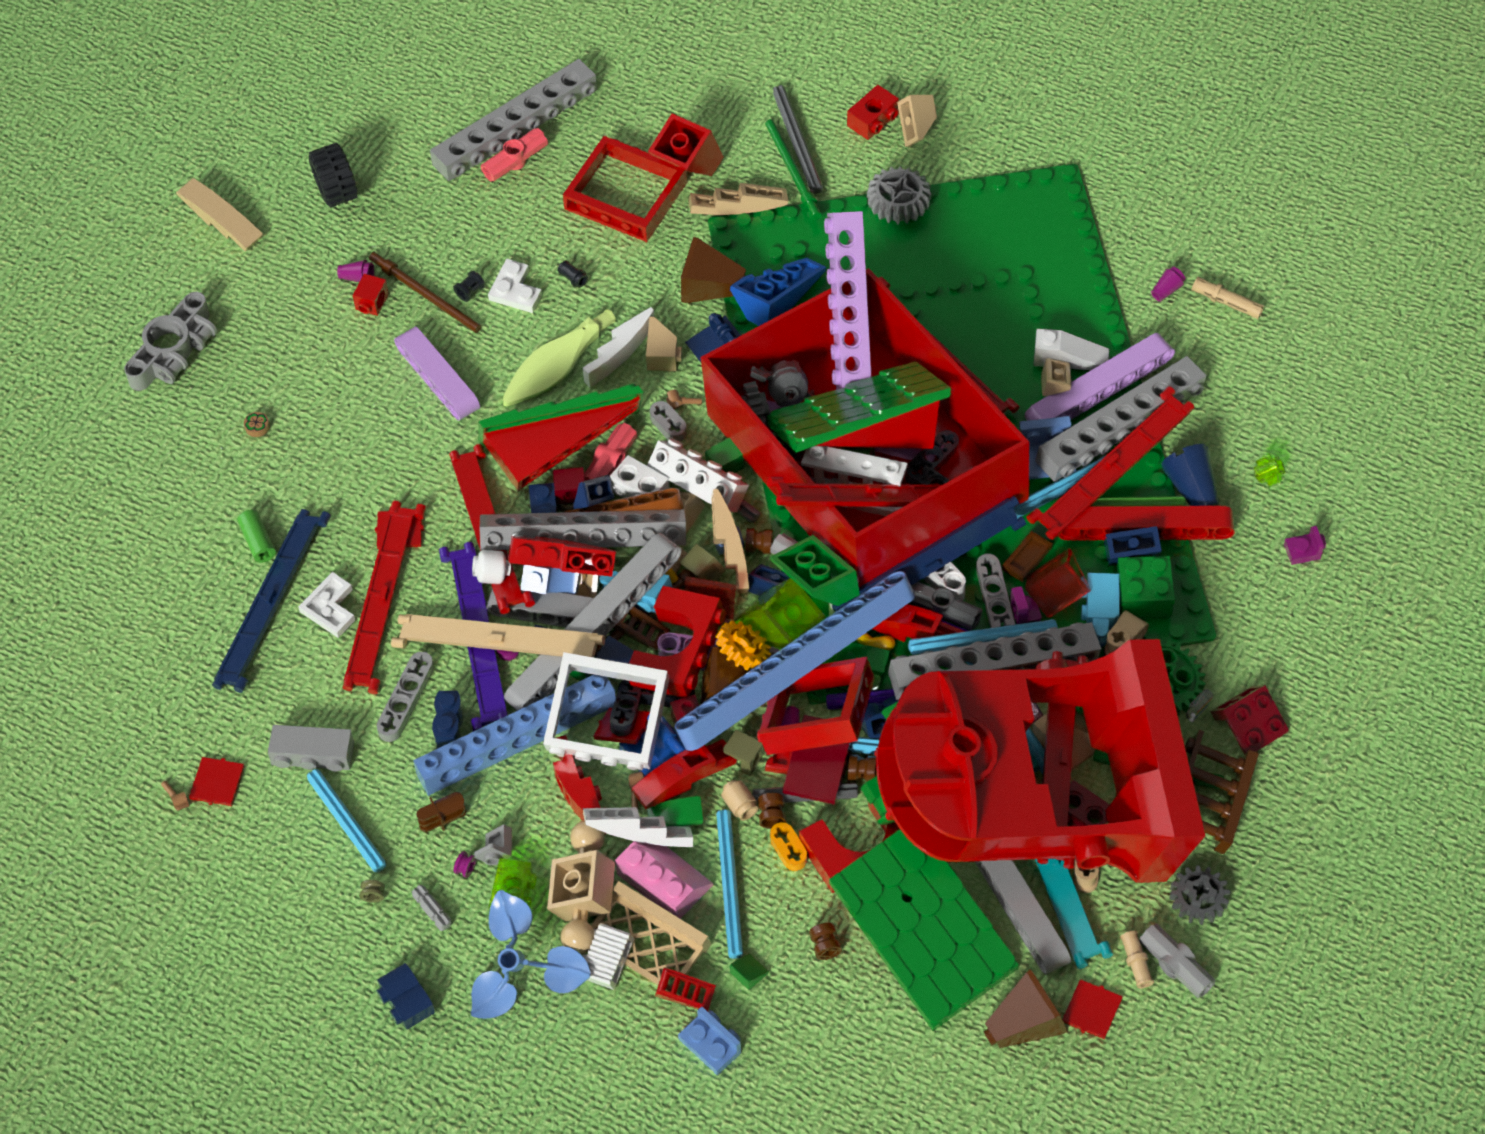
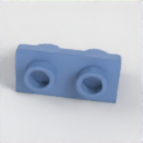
[678,1006,741,1075]

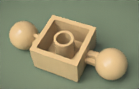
[547,820,615,955]

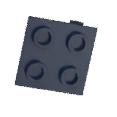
[685,313,741,363]

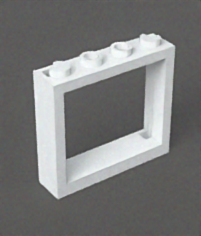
[543,652,670,770]

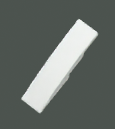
[583,307,654,388]
[583,807,693,847]

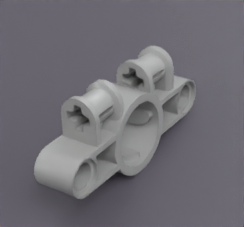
[124,292,217,391]

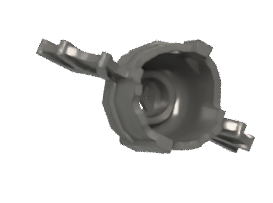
[750,359,816,408]

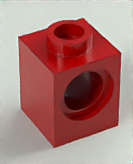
[352,273,389,316]

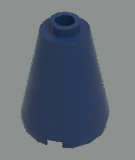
[1161,444,1219,506]

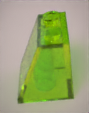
[734,578,826,648]

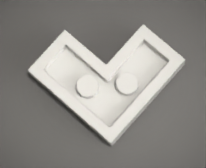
[488,259,542,313]
[299,572,355,638]

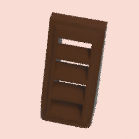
[614,606,670,652]

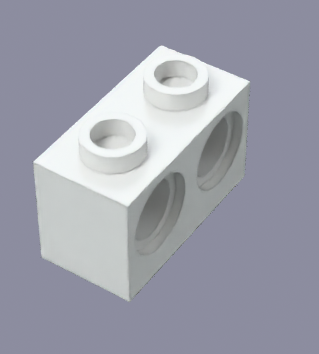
[610,455,669,498]

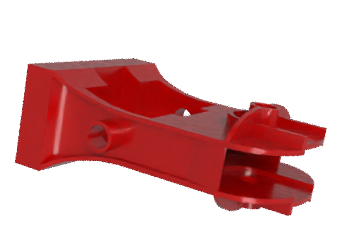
[874,639,1206,883]

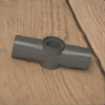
[910,582,982,630]

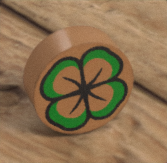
[244,412,270,437]

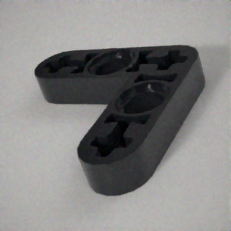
[905,430,959,485]
[610,680,695,736]

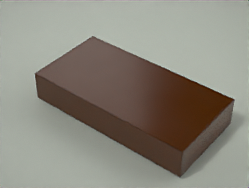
[1002,531,1053,583]

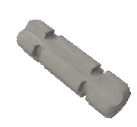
[412,885,452,931]

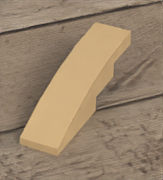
[176,178,263,252]
[689,183,788,215]
[711,489,749,594]

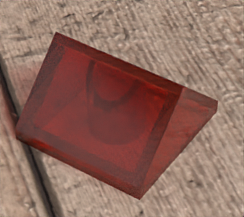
[1025,548,1091,618]
[684,576,742,620]

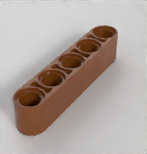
[563,488,684,513]

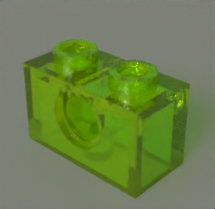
[489,858,537,911]

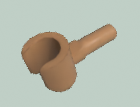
[666,390,702,409]
[629,771,643,809]
[161,781,190,810]

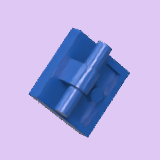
[619,714,686,777]

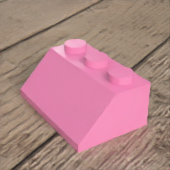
[615,841,713,919]

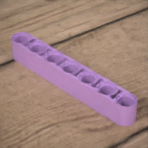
[1024,333,1175,421]

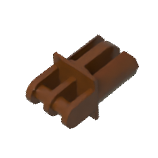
[416,792,466,832]

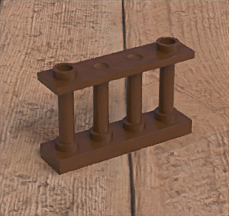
[1185,729,1259,855]

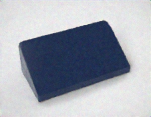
[573,475,614,509]
[748,564,801,606]

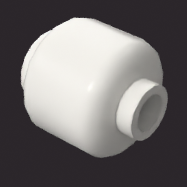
[472,550,511,584]

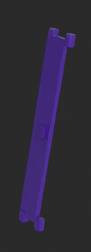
[439,542,507,732]

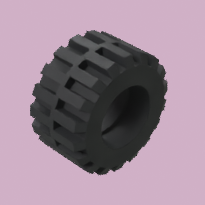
[309,143,358,208]

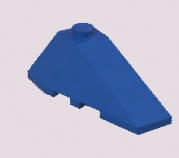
[730,258,826,326]

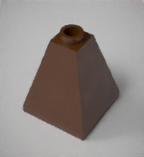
[681,237,747,303]
[700,647,766,707]
[983,970,1068,1048]

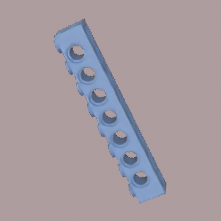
[413,675,616,796]

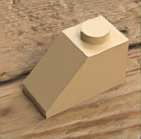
[897,95,937,147]
[646,317,682,371]

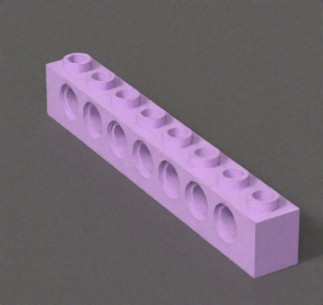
[824,211,871,390]

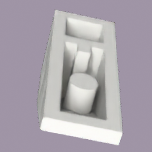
[1034,329,1109,370]

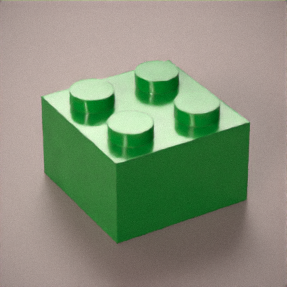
[1116,556,1175,617]

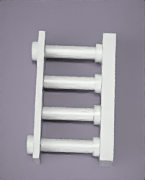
[801,446,908,516]

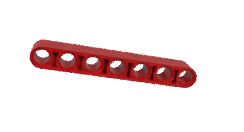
[1058,506,1235,541]

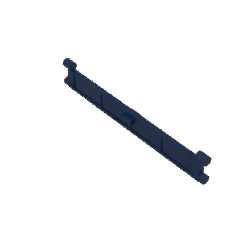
[832,496,1026,612]
[212,509,331,693]

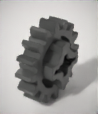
[741,381,770,426]
[1169,866,1230,925]

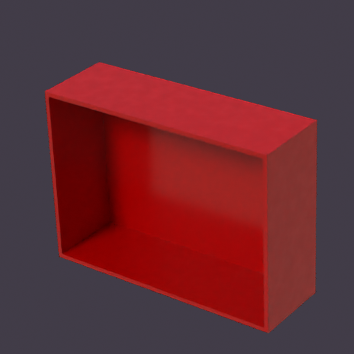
[701,268,1029,587]

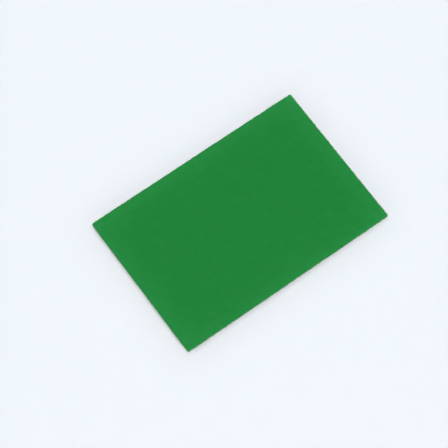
[708,164,1216,705]

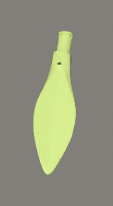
[503,309,616,406]

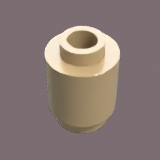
[721,780,758,821]

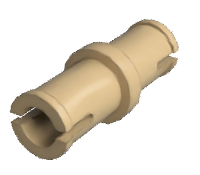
[1120,931,1154,989]

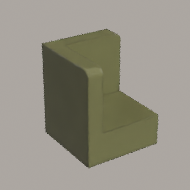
[680,544,726,589]
[723,730,764,776]

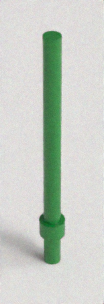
[765,119,821,220]

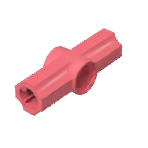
[481,128,548,182]
[584,423,637,479]

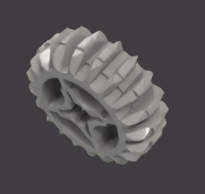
[867,165,931,225]

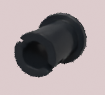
[557,260,588,288]

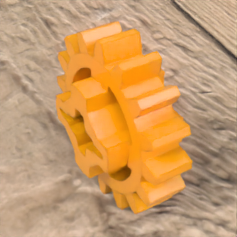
[716,620,771,670]

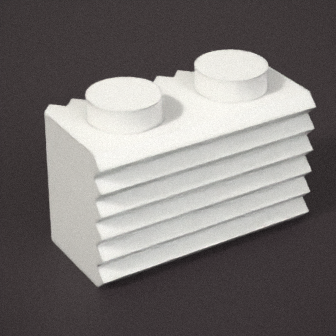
[583,923,634,990]

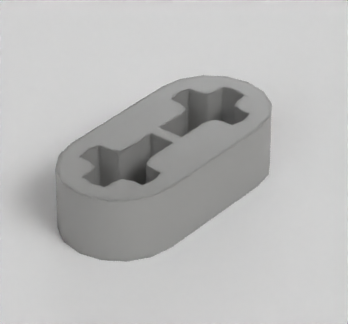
[650,401,687,442]

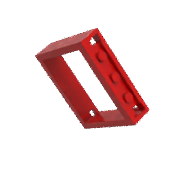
[563,136,687,242]
[757,657,875,755]

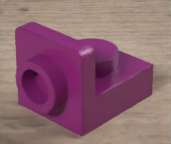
[1284,526,1326,565]
[1010,586,1042,625]

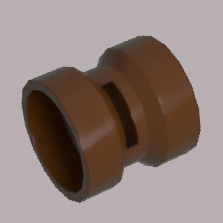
[745,528,773,554]
[848,754,876,782]
[758,793,786,829]
[809,922,842,960]

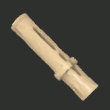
[1192,276,1265,320]

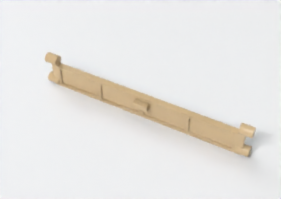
[391,614,605,658]

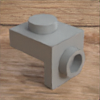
[474,824,512,866]

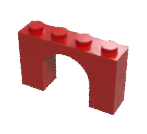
[629,586,726,698]
[799,802,900,893]

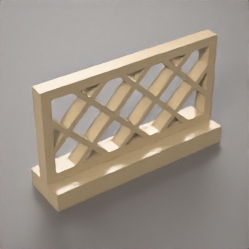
[591,881,711,992]

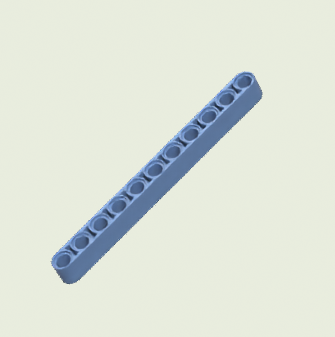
[674,571,915,751]

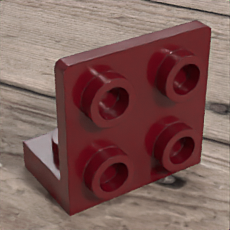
[1210,685,1289,755]

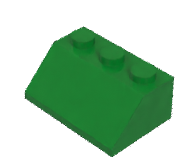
[770,535,860,606]

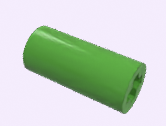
[237,509,276,563]

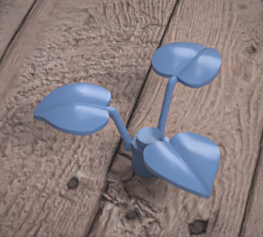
[471,890,591,1019]

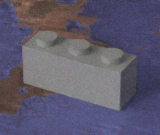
[268,725,354,771]

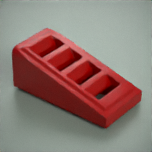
[655,967,716,1012]

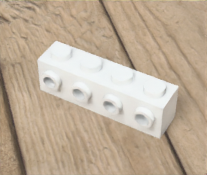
[647,438,749,512]

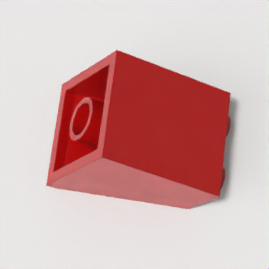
[648,113,724,176]

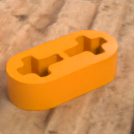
[770,822,807,871]

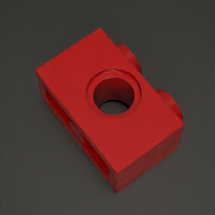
[847,85,899,140]

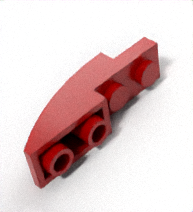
[508,536,616,577]
[872,604,966,642]
[553,735,606,835]
[632,739,737,809]

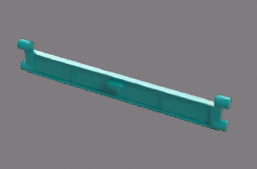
[1031,756,1113,969]

